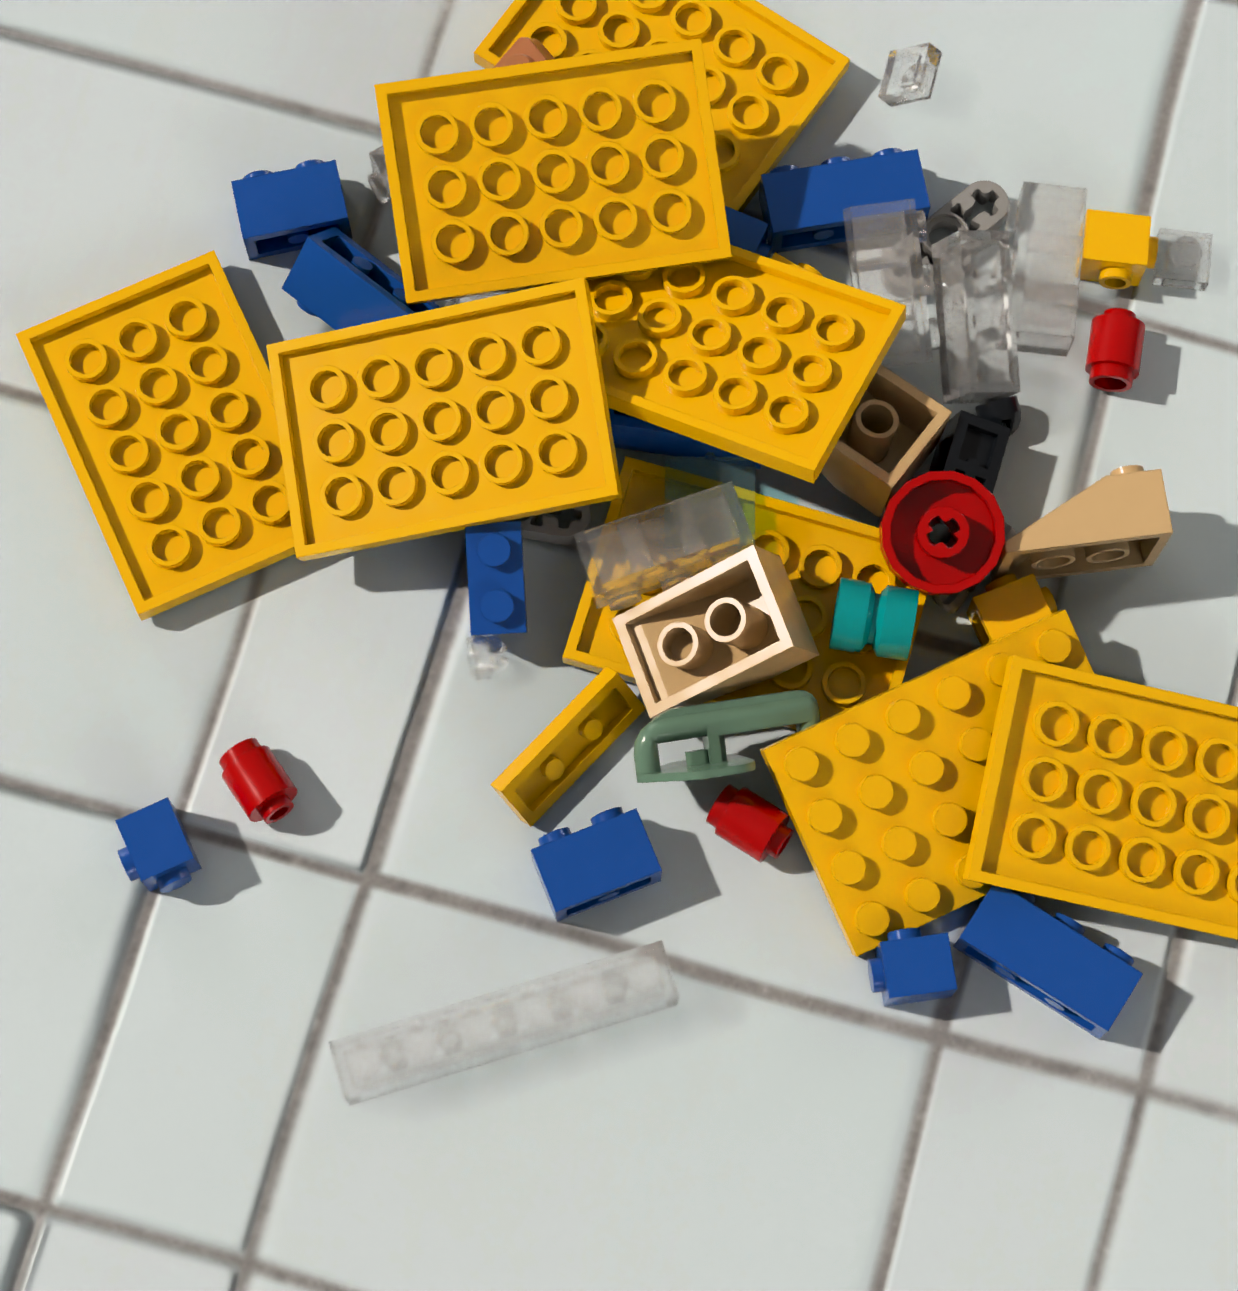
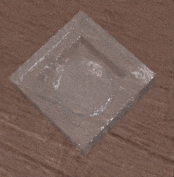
[878,42,942,107]
[1152,228,1213,291]

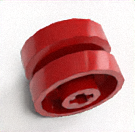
[879,471,1005,595]

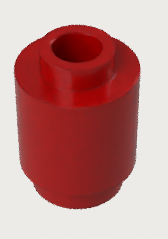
[1085,308,1145,392]
[219,738,298,824]
[706,784,794,863]

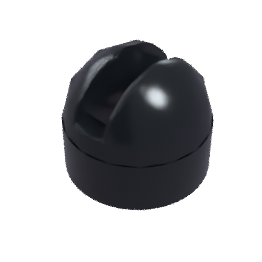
[975,395,1021,435]

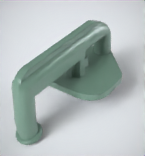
[634,690,821,783]

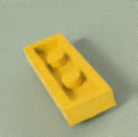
[490,666,646,827]

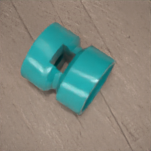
[829,577,919,661]

